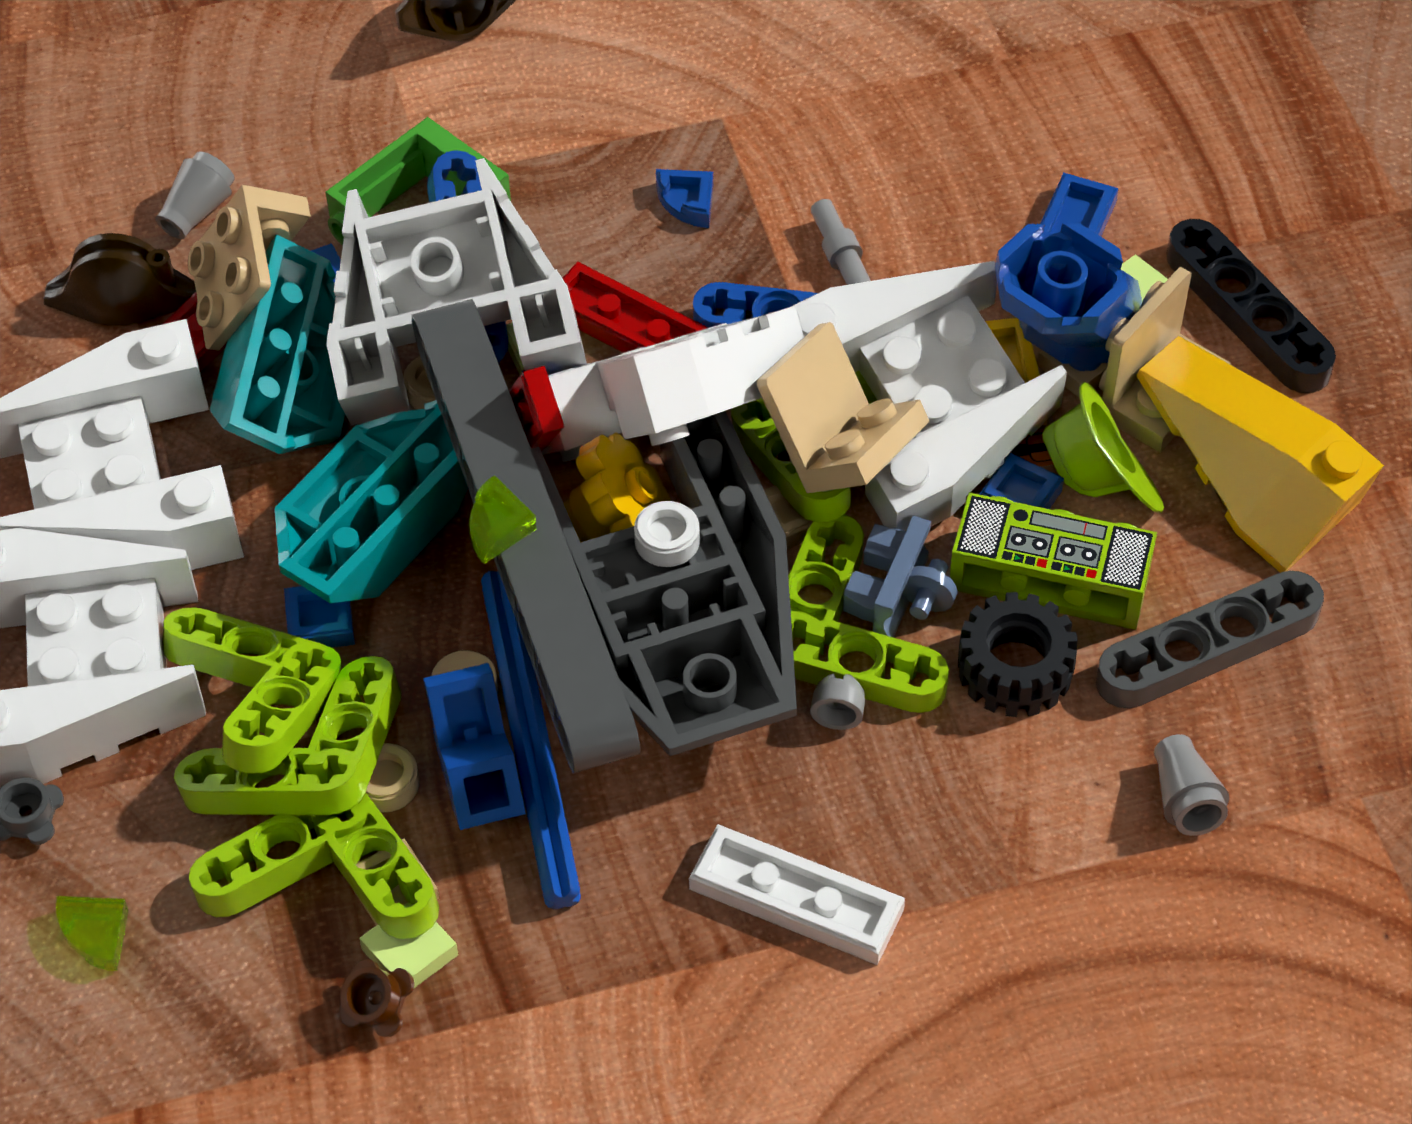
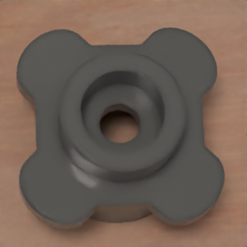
[0,777,64,845]

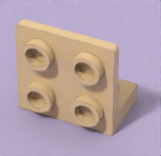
[188,185,311,351]
[1099,267,1231,453]
[757,322,930,493]

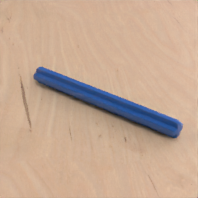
[481,571,581,910]

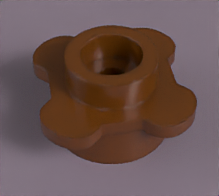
[339,959,414,1037]

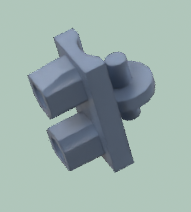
[843,515,958,638]

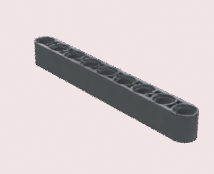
[411,299,641,773]

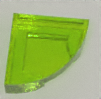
[469,475,537,564]
[56,896,129,971]

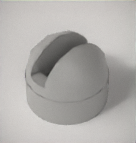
[810,674,865,730]

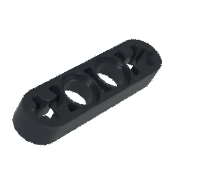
[1167,219,1336,393]

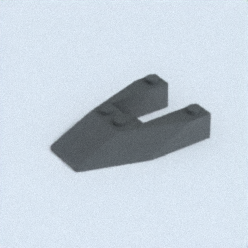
[531,410,797,756]

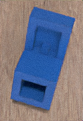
[423,663,526,830]

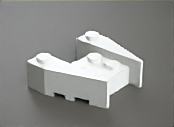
[326,158,587,425]
[791,261,1067,531]
[542,306,804,462]
[0,319,244,570]
[0,528,206,788]

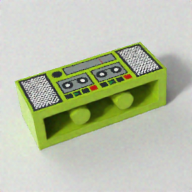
[950,492,1157,630]

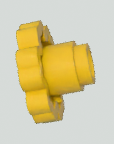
[563,432,670,543]

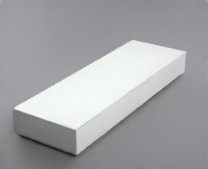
[689,824,905,965]

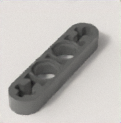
[1096,571,1324,708]

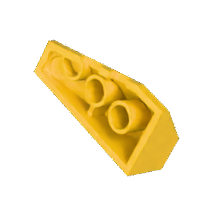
[1136,336,1384,573]

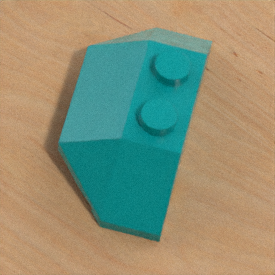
[209,234,345,454]
[275,400,468,604]

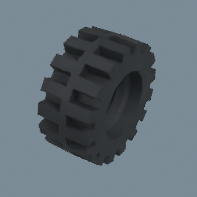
[958,592,1078,717]

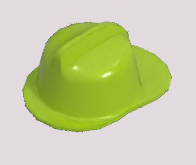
[1042,382,1164,513]

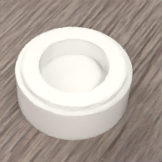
[634,501,700,567]

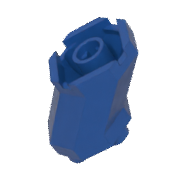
[994,223,1142,371]

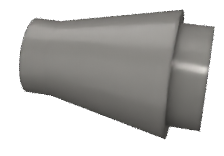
[155,151,235,239]
[1154,734,1229,836]

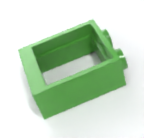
[325,117,511,245]

